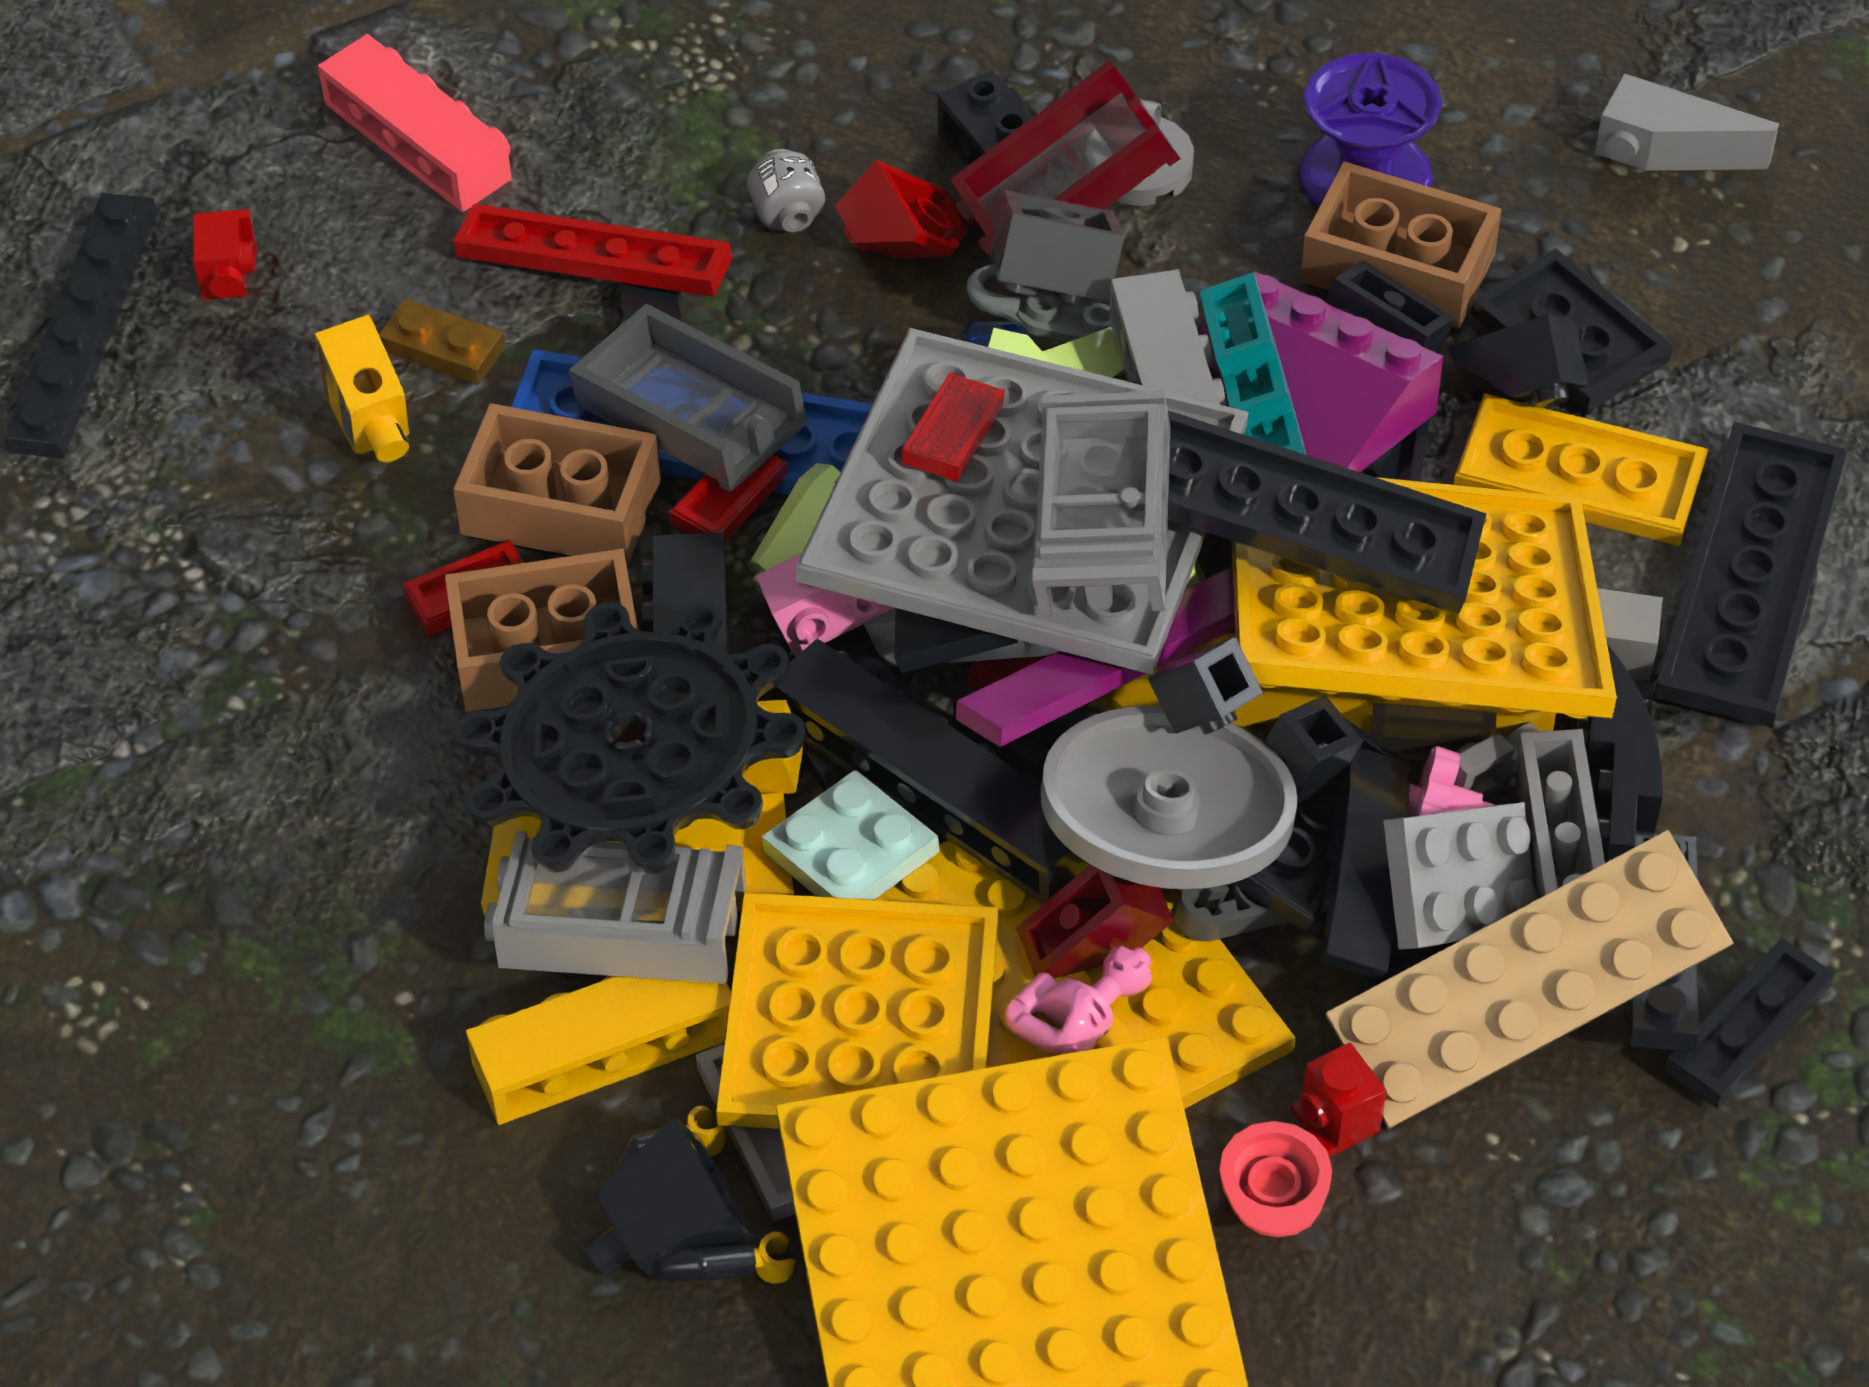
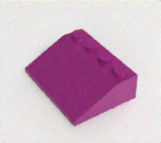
[1197,271,1443,472]

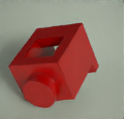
[193,209,258,300]
[1291,1042,1387,1158]

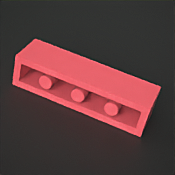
[318,34,512,213]

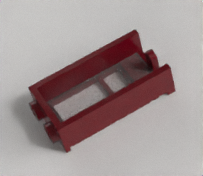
[950,60,1181,259]

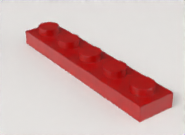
[453,203,733,297]

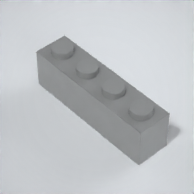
[1109,269,1226,406]
[1515,729,1605,899]

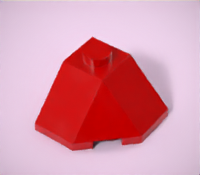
[834,160,970,259]

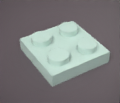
[762,770,940,900]

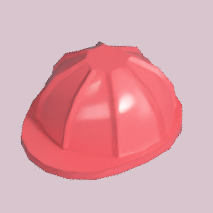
[1219,1121,1333,1237]

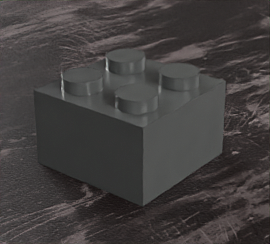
[990,190,1125,306]

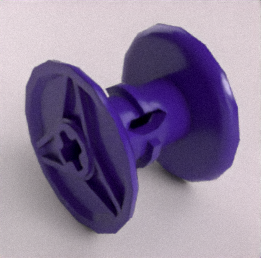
[1298,52,1442,207]

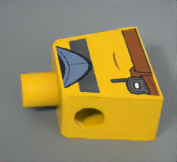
[315,314,409,462]

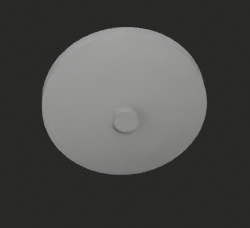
[1040,706,1297,889]

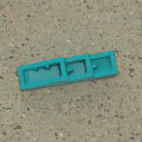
[1199,272,1307,455]

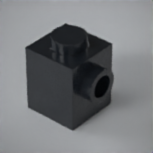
[1148,636,1263,735]
[1264,695,1363,804]

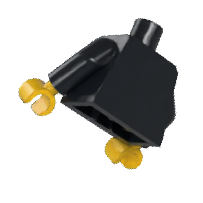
[584,1106,796,1284]

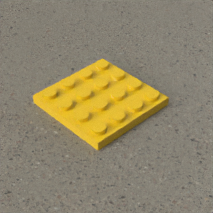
[716,892,998,1129]

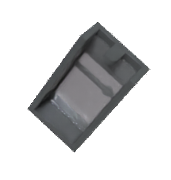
[569,304,807,493]

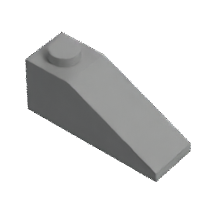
[1595,74,1779,171]

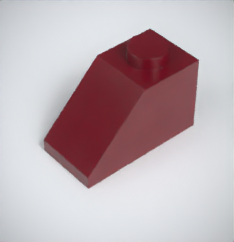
[1016,864,1174,979]

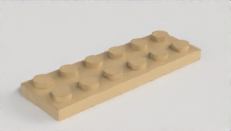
[1325,830,1733,1130]

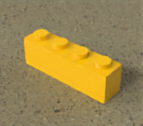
[466,976,731,1126]

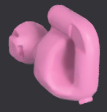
[1005,945,1152,1056]

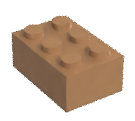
[1300,161,1502,330]
[453,403,662,567]
[445,548,638,712]

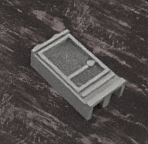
[1032,389,1170,615]
[484,831,747,984]

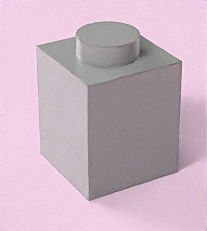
[1597,588,1663,681]

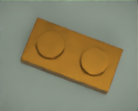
[379,298,506,385]

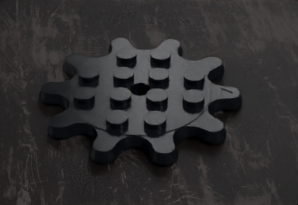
[454,602,806,874]

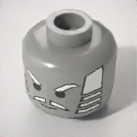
[747,149,826,232]

